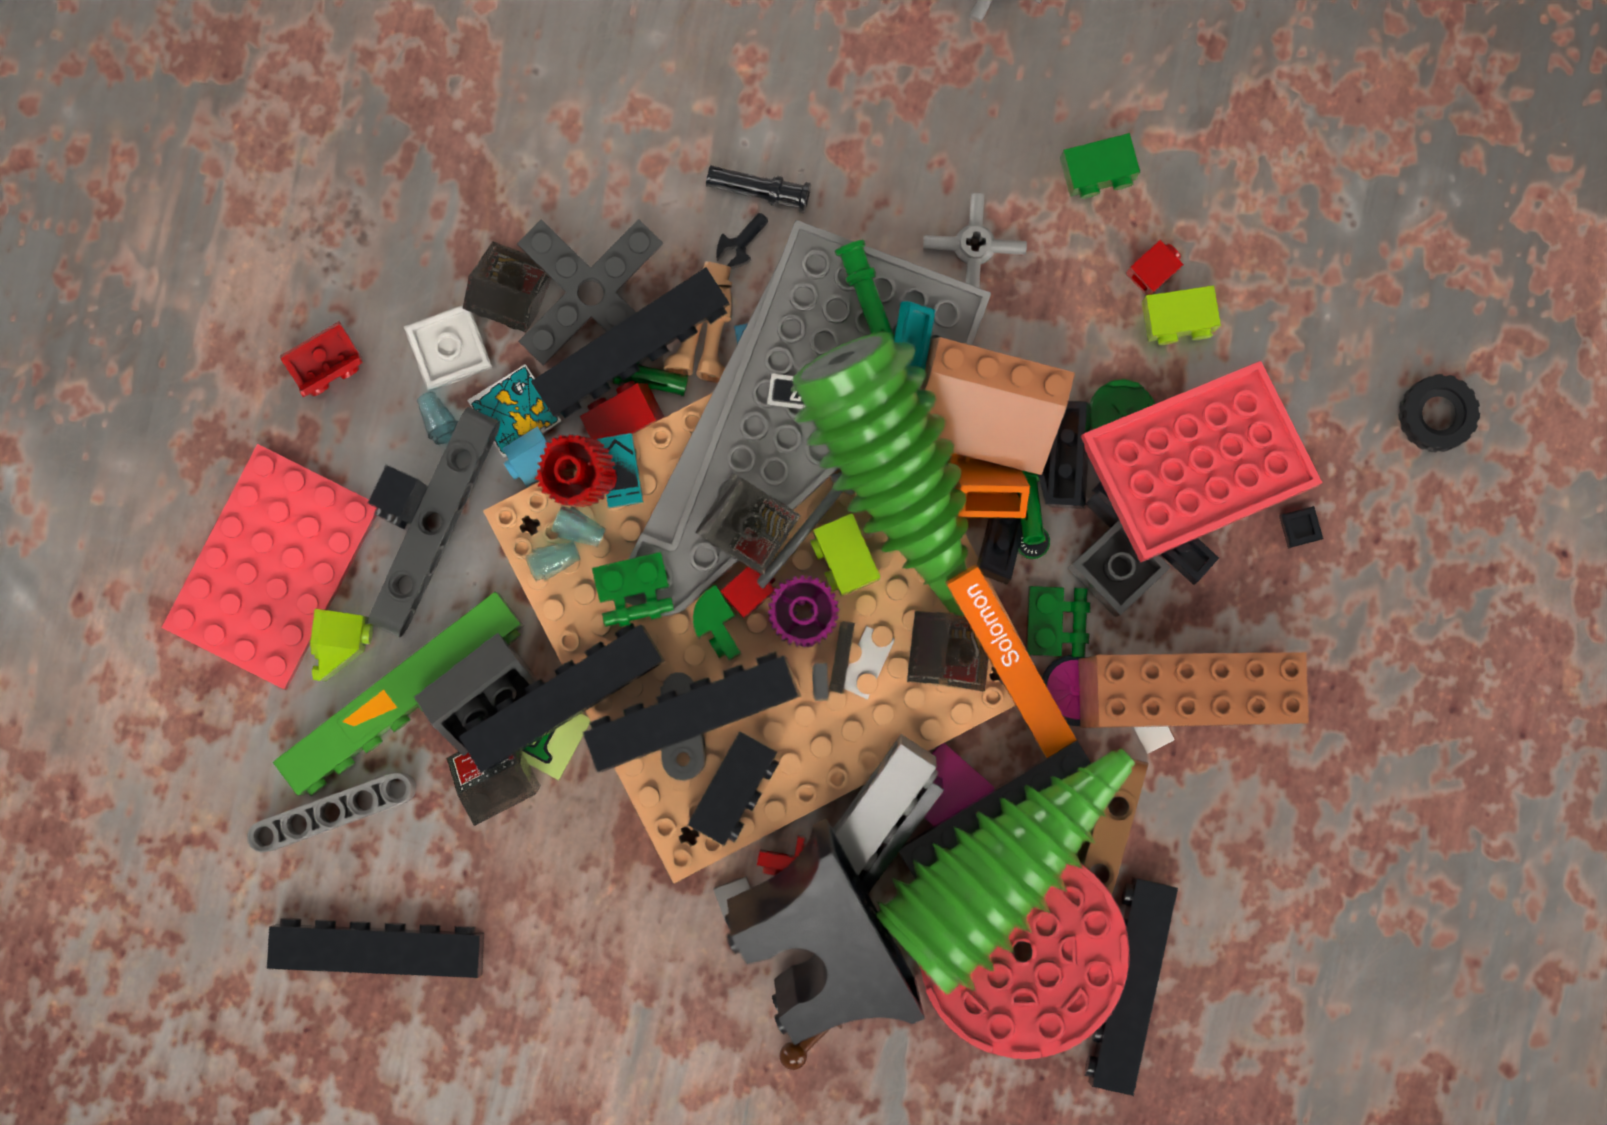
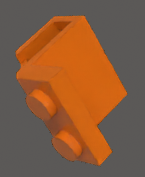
[948,453,1030,518]

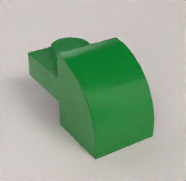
[693,585,741,661]

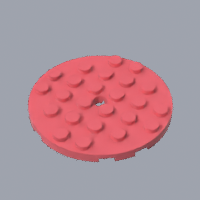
[919,863,1129,1059]

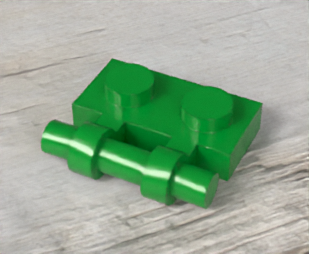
[592,552,675,627]
[1026,586,1091,658]

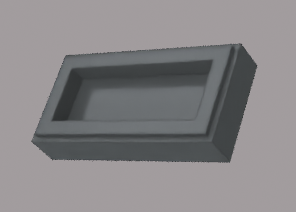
[812,663,828,701]

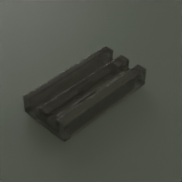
[829,621,855,694]

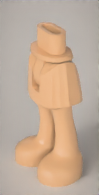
[663,262,732,383]

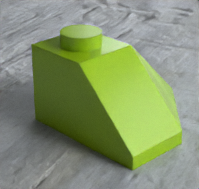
[310,609,373,682]

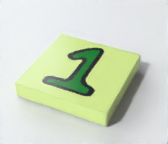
[515,713,591,780]

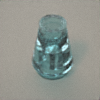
[417,392,458,445]
[551,505,606,547]
[525,541,580,581]

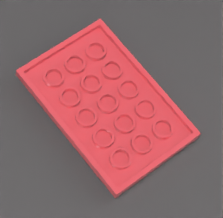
[1081,361,1323,563]
[161,444,377,690]

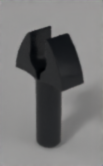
[716,213,768,269]

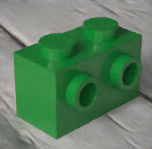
[1060,133,1140,199]

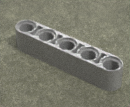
[247,773,416,853]

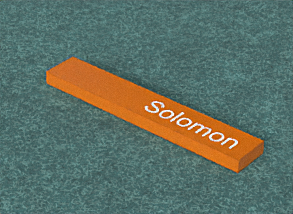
[945,564,1077,758]

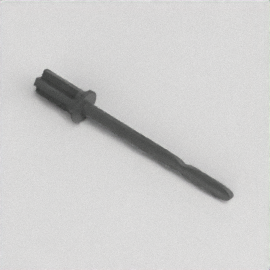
[757,471,854,588]

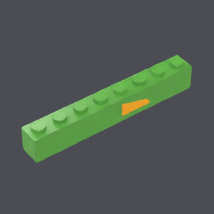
[272,591,524,796]

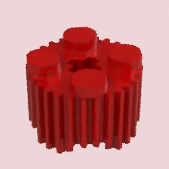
[535,435,617,507]

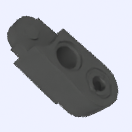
[661,672,706,780]

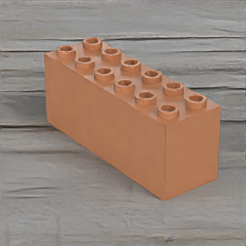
[1078,652,1309,728]

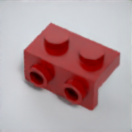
[280,321,363,397]
[757,835,806,876]

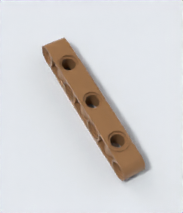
[1084,758,1149,894]

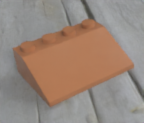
[920,337,1075,475]

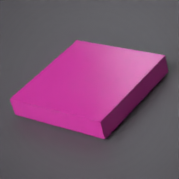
[924,743,995,826]

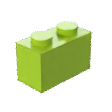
[1142,285,1221,345]
[810,513,881,597]

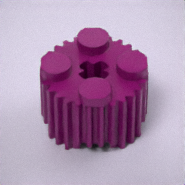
[768,575,839,648]

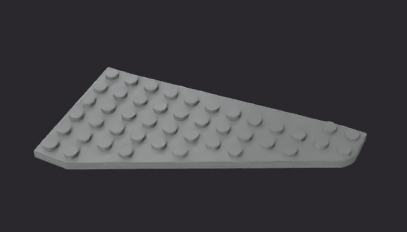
[625,220,991,616]

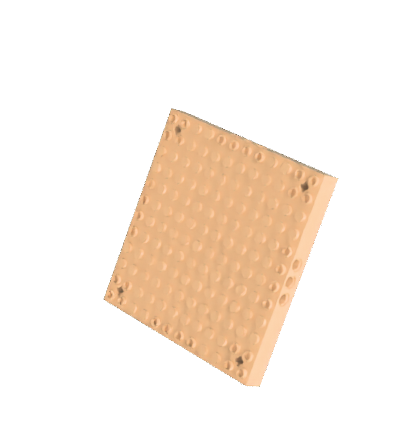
[483,393,1035,883]

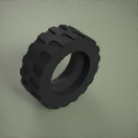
[1398,374,1480,452]

